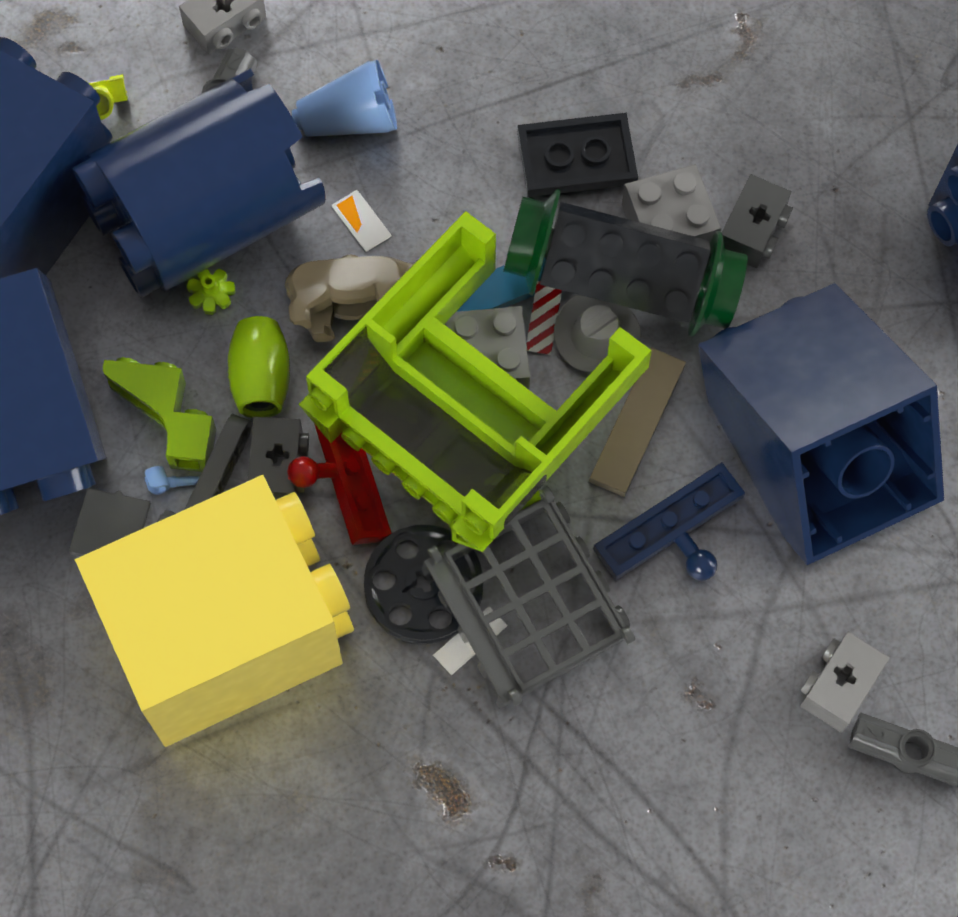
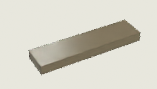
[589,347,686,498]

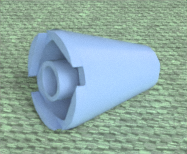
[292,60,397,137]

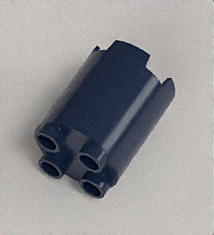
[72,68,326,298]

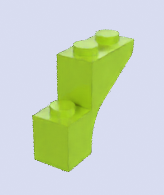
[103,357,216,472]

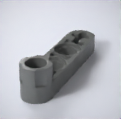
[157,414,252,522]

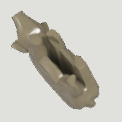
[285,254,419,342]

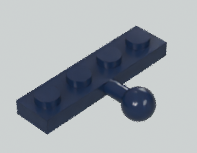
[593,462,745,581]

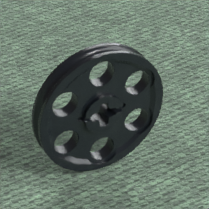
[364,525,483,644]

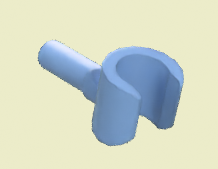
[145,466,200,495]

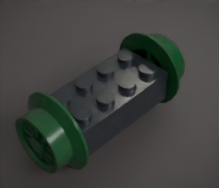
[503,189,748,337]

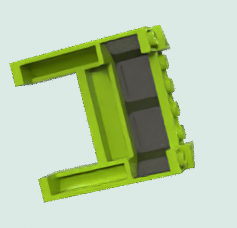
[298,211,652,552]

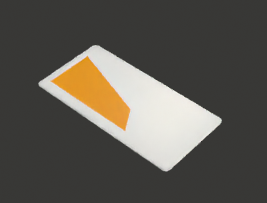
[332,190,392,252]

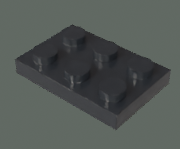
[517,112,638,197]

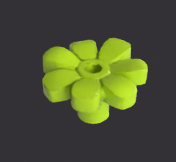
[187,269,236,315]

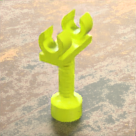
[86,74,128,120]

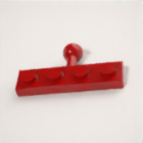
[287,397,392,545]

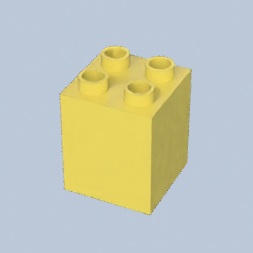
[74,475,354,747]

